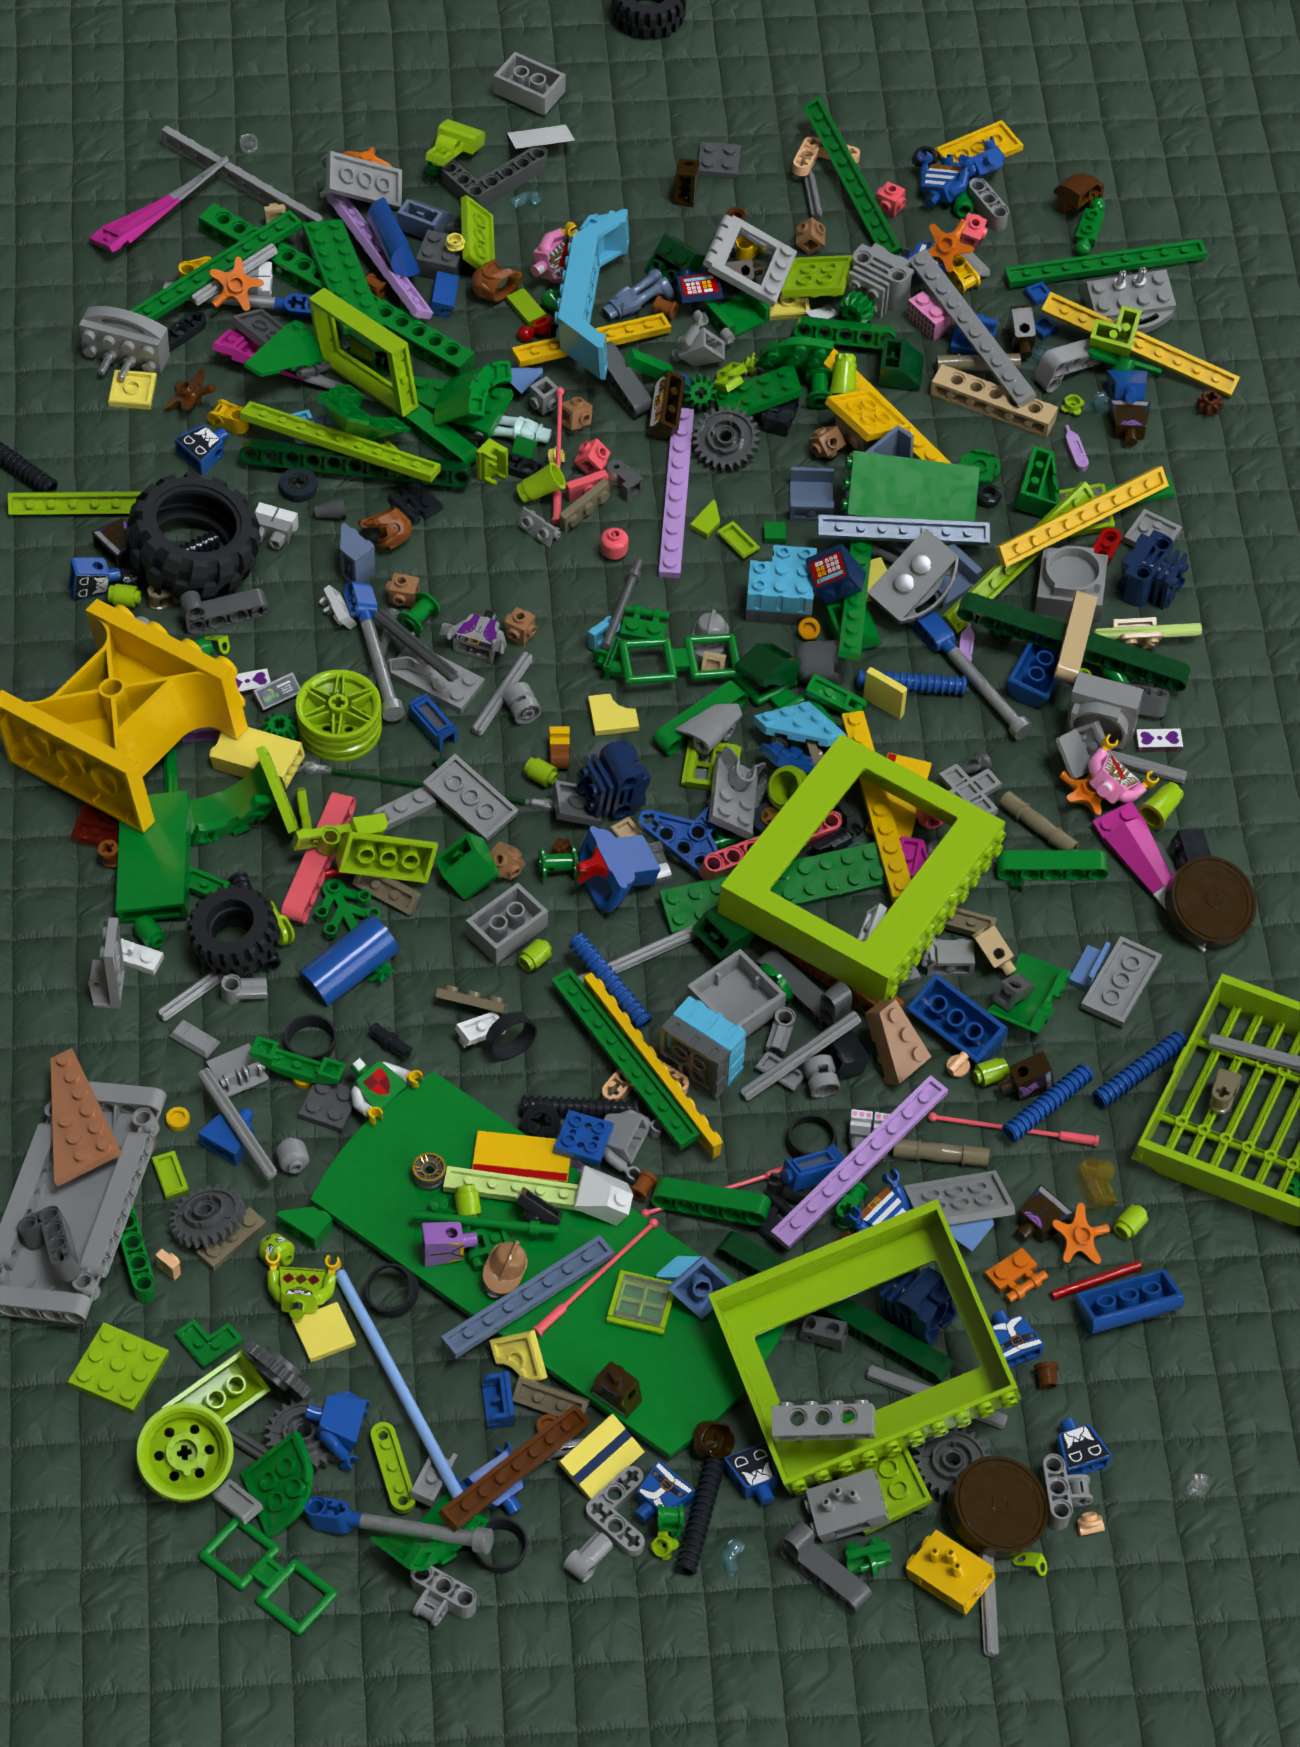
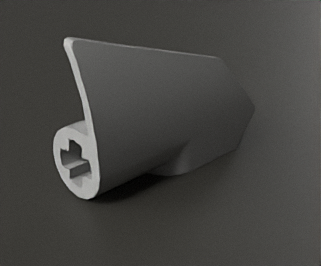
[675,704,742,755]

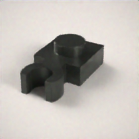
[766,1173,810,1202]

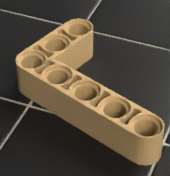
[1053,590,1098,684]

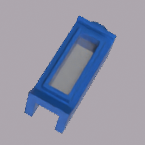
[409,693,458,751]
[781,1143,845,1192]

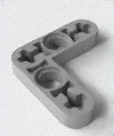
[586,1466,645,1557]

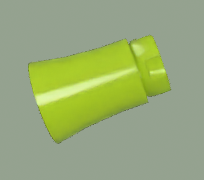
[829,353,857,395]
[516,462,566,502]
[1137,782,1184,830]

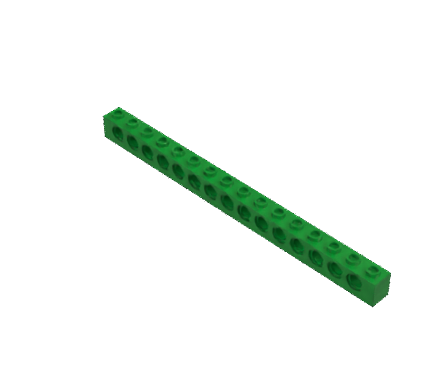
[198,203,475,378]

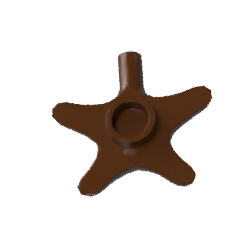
[164,369,215,411]

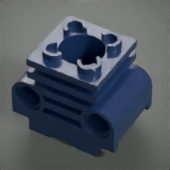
[1117,530,1189,610]
[577,739,651,819]
[879,1267,958,1346]

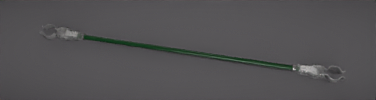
[296,760,555,812]

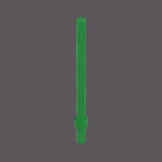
[413,1210,559,1236]

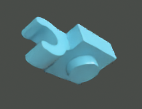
[588,616,620,651]

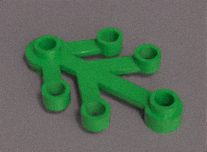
[315,879,380,939]

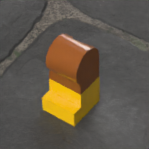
[549,726,570,769]

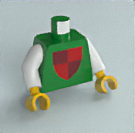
[349,1058,424,1125]

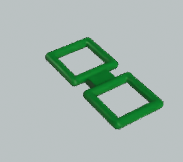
[619,633,742,684]
[730,667,838,749]
[198,1517,338,1635]

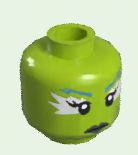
[259,1233,295,1269]

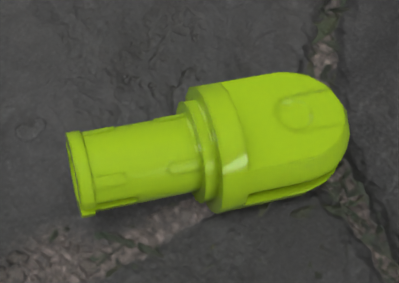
[270,901,295,946]

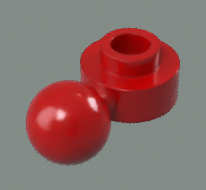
[517,316,553,343]

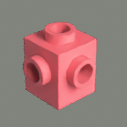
[876,182,906,219]
[960,213,988,249]
[574,439,611,475]

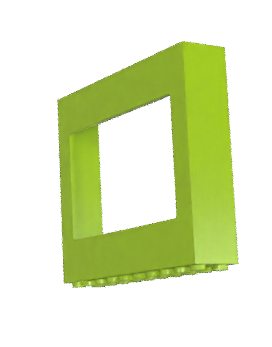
[718,734,1006,1002]
[708,1199,1022,1496]

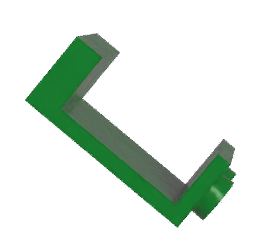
[704,290,770,338]

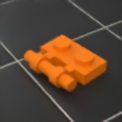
[984,1247,1048,1303]

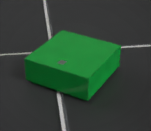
[512,435,538,460]
[764,522,786,543]

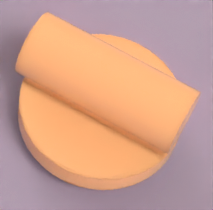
[946,1051,970,1077]
[1077,1512,1105,1536]

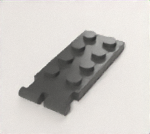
[230,308,331,378]

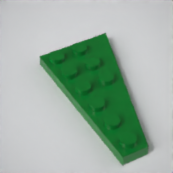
[414,376,514,439]

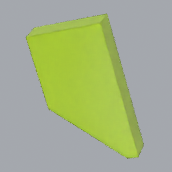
[690,500,720,539]

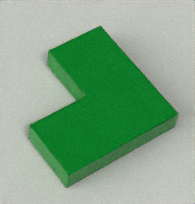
[174,1319,244,1370]

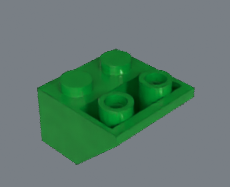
[826,602,881,649]
[435,832,500,901]

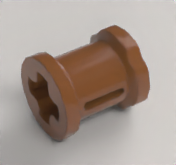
[366,273,390,299]
[652,296,679,320]
[98,839,118,869]
[630,1170,657,1202]

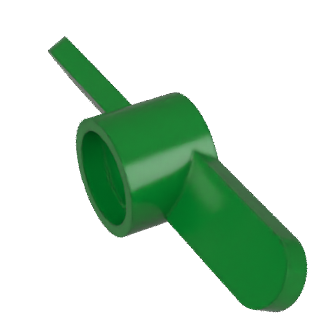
[1088,347,1162,376]

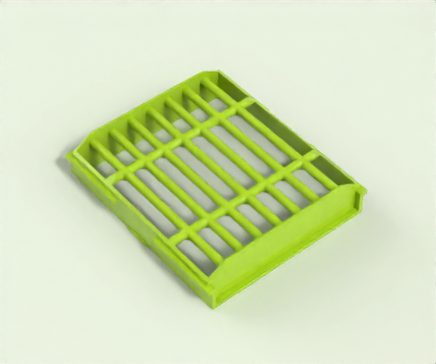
[1131,973,1300,1226]

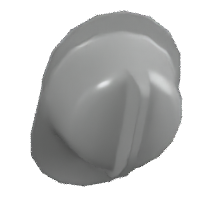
[692,609,729,657]

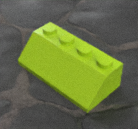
[335,831,438,883]
[157,1350,270,1434]

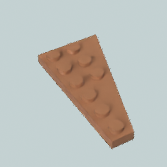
[50,1048,122,1187]

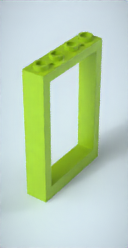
[308,288,419,417]

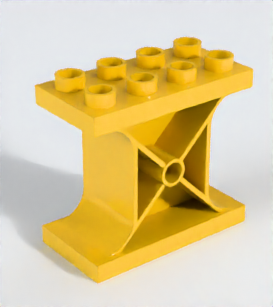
[0,599,248,833]

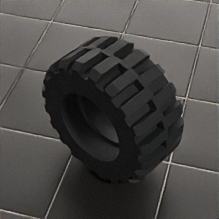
[612,0,686,40]
[187,885,280,976]

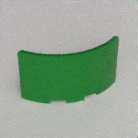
[434,360,512,426]
[191,761,277,845]
[986,953,1072,1033]
[370,1491,489,1571]

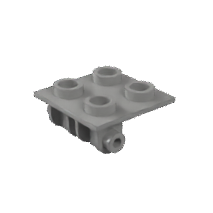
[206,1043,269,1097]

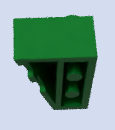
[1014,445,1060,518]

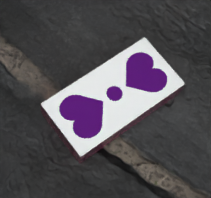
[235,668,270,696]
[1136,729,1183,752]

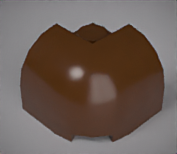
[1053,172,1104,215]

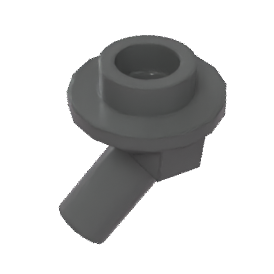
[961,752,992,774]

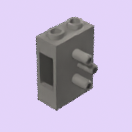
[804,1469,890,1544]

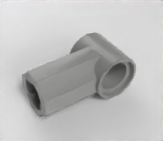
[221,974,267,1004]
[765,1007,796,1057]
[563,1531,613,1583]

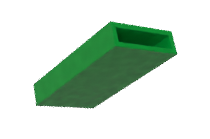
[841,451,980,522]
[116,791,192,924]

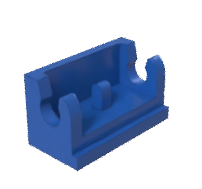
[429,271,459,317]
[482,1371,515,1429]

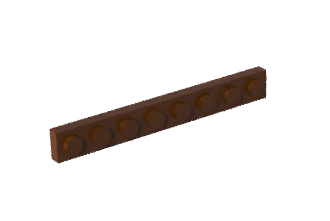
[438,1404,591,1533]

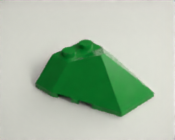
[316,384,411,441]

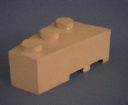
[865,999,932,1085]

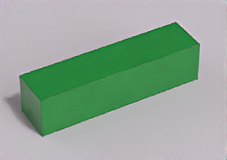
[624,348,674,378]

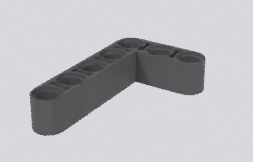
[441,145,547,208]
[754,949,852,1032]

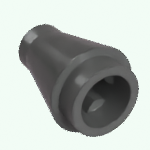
[315,498,347,519]

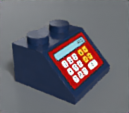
[673,267,723,303]
[805,544,866,605]

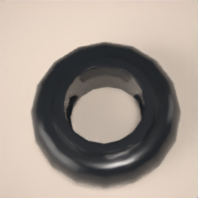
[913,146,938,167]
[977,484,1002,507]

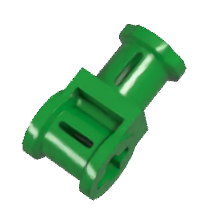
[835,1181,869,1231]
[657,1504,684,1539]

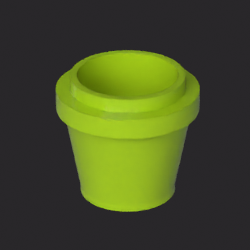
[767,765,807,809]

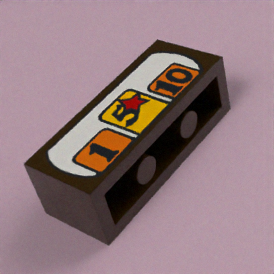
[647,370,686,441]

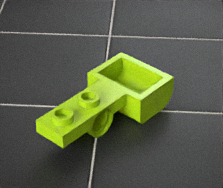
[425,119,486,166]
[291,813,388,856]

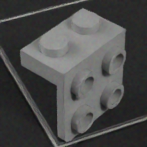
[1056,720,1113,779]

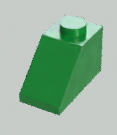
[276,1206,333,1251]

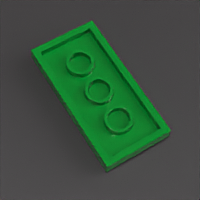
[715,363,804,417]

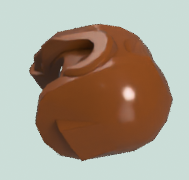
[471,259,522,302]
[358,507,412,550]

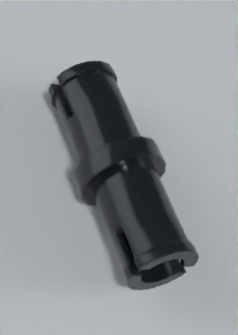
[368,1022,413,1060]

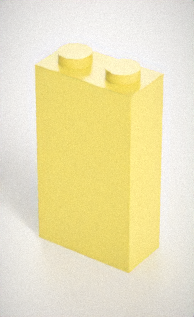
[209,727,305,790]

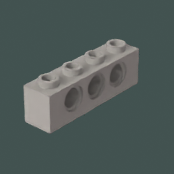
[772,1400,876,1441]

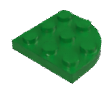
[754,337,834,377]
[241,1431,313,1538]

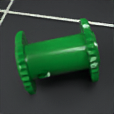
[805,367,833,409]
[397,591,440,635]
[537,845,578,879]

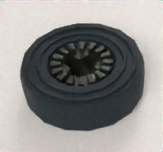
[279,468,318,502]

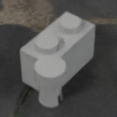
[921,937,975,976]

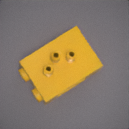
[906,1530,995,1616]

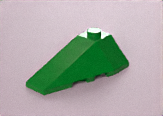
[244,320,324,377]

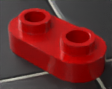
[1093,528,1122,564]

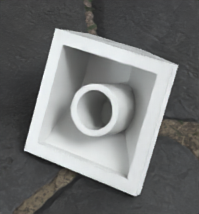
[573,1165,633,1226]

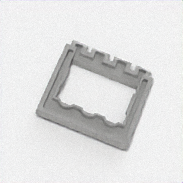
[703,215,797,307]

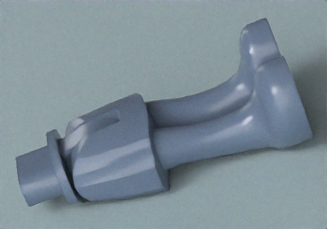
[602,269,674,320]

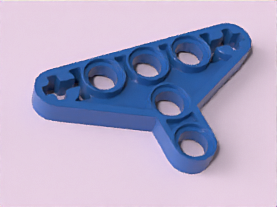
[638,807,719,880]

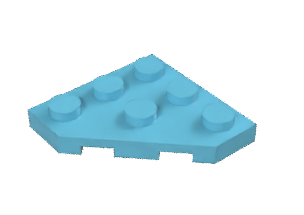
[753,701,846,747]

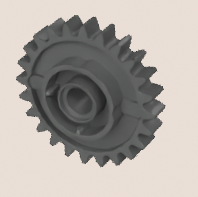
[692,405,760,472]
[169,1184,246,1249]
[242,1339,311,1399]
[264,1397,335,1472]
[913,1426,992,1500]

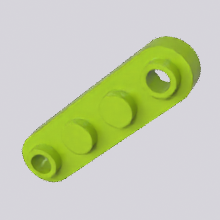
[370,1422,416,1514]

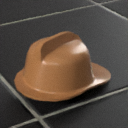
[482,1240,528,1294]

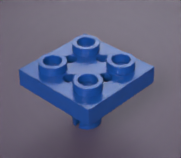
[760,742,816,773]
[554,1110,614,1166]

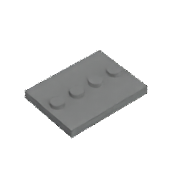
[903,1170,1015,1225]

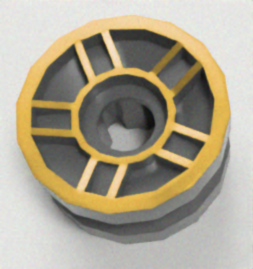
[412,1152,446,1191]

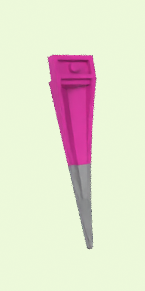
[89,156,229,253]
[213,329,375,402]

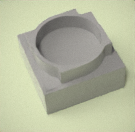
[1035,546,1108,622]
[1065,672,1144,749]
[686,949,786,1036]

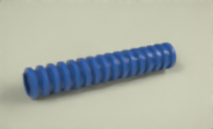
[857,669,967,696]
[568,933,652,1030]
[1092,1030,1188,1108]
[1002,1063,1093,1142]

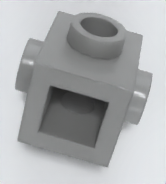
[529,376,558,415]

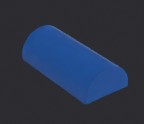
[367,197,420,277]
[1007,643,1059,707]
[298,915,400,1007]
[906,973,1008,1064]
[1074,1269,1184,1335]

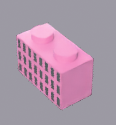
[906,291,951,341]

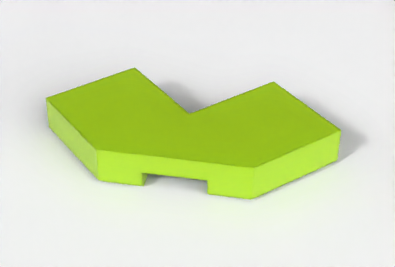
[714,362,747,393]
[296,787,312,829]

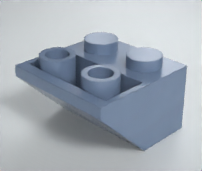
[397,199,453,239]
[340,523,375,583]

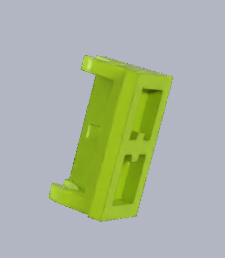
[476,438,508,486]

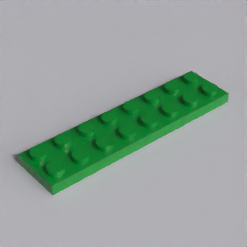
[302,219,384,335]

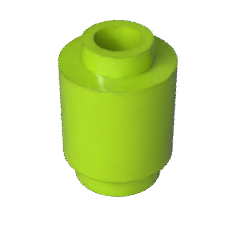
[108,583,141,608]
[524,757,559,787]
[518,939,552,972]
[973,1057,1009,1087]
[454,1184,482,1217]
[1113,1205,1148,1240]

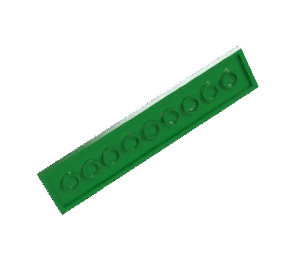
[659,842,887,934]

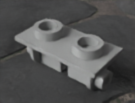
[517,507,561,547]

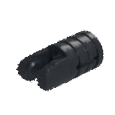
[812,827,853,856]

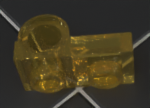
[1079,1158,1118,1207]

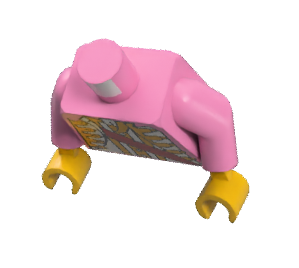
[530,222,579,284]
[1088,734,1159,804]

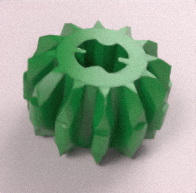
[839,290,876,323]
[683,373,717,410]
[261,711,299,740]

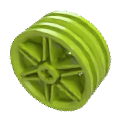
[296,670,382,762]
[136,1403,234,1502]

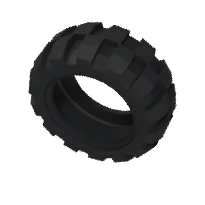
[125,473,261,600]

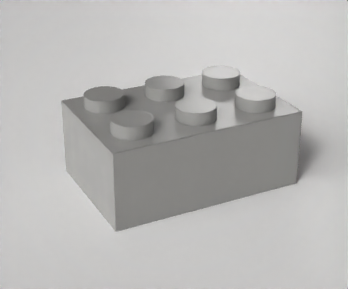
[494,52,566,116]
[466,883,548,965]

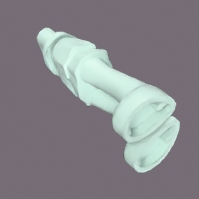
[475,415,552,444]

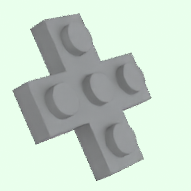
[938,763,1002,815]

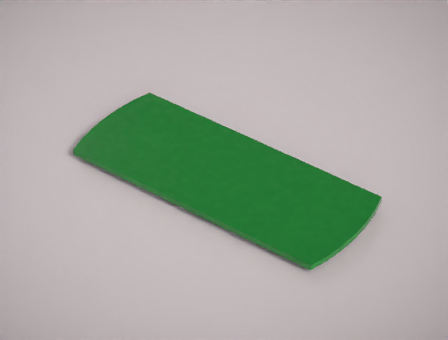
[310,1071,788,1459]

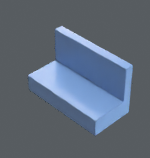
[1068,942,1111,992]

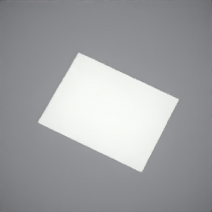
[507,125,575,149]

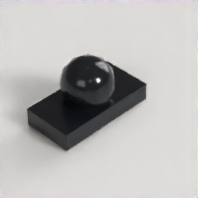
[515,1187,563,1225]

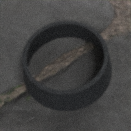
[486,1012,537,1060]
[285,1014,336,1062]
[785,1114,837,1159]
[365,1263,419,1317]
[474,1517,528,1573]

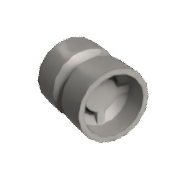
[503,682,542,724]
[803,1055,840,1098]

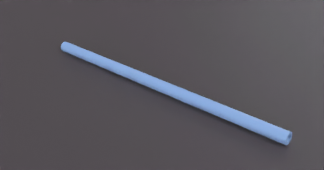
[335,1270,463,1499]

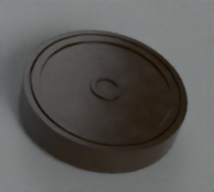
[1165,856,1257,948]
[947,1456,1049,1558]

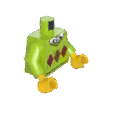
[265,1251,341,1319]

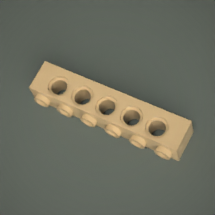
[930,365,1058,438]

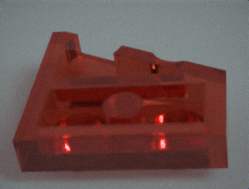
[71,802,119,846]

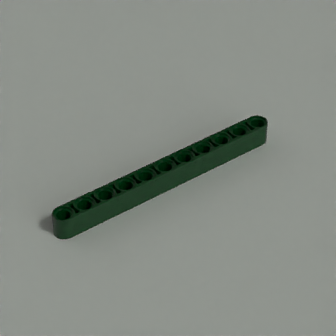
[239,438,473,488]
[957,592,1191,691]
[716,1231,954,1385]

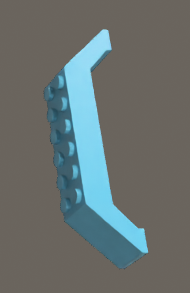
[555,209,630,380]

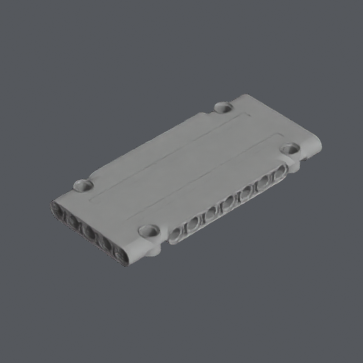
[0,1081,167,1324]

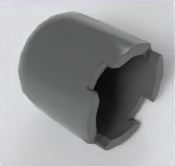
[795,640,841,684]

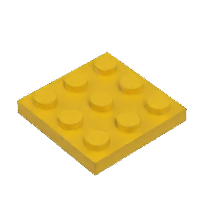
[825,388,911,441]

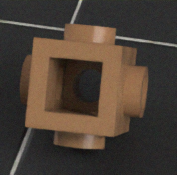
[796,217,826,255]
[561,397,592,430]
[808,426,846,459]
[386,573,420,607]
[504,607,537,647]
[490,841,526,880]

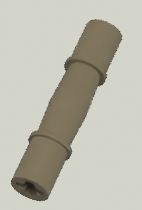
[936,353,1021,372]
[999,791,1080,850]
[893,1139,990,1167]

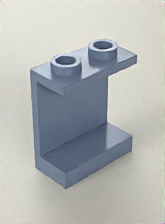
[866,425,914,458]
[790,467,834,521]
[930,543,983,608]

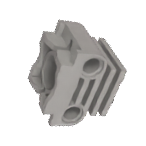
[846,243,914,319]

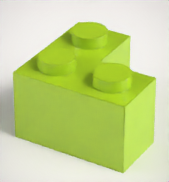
[1089,305,1142,357]

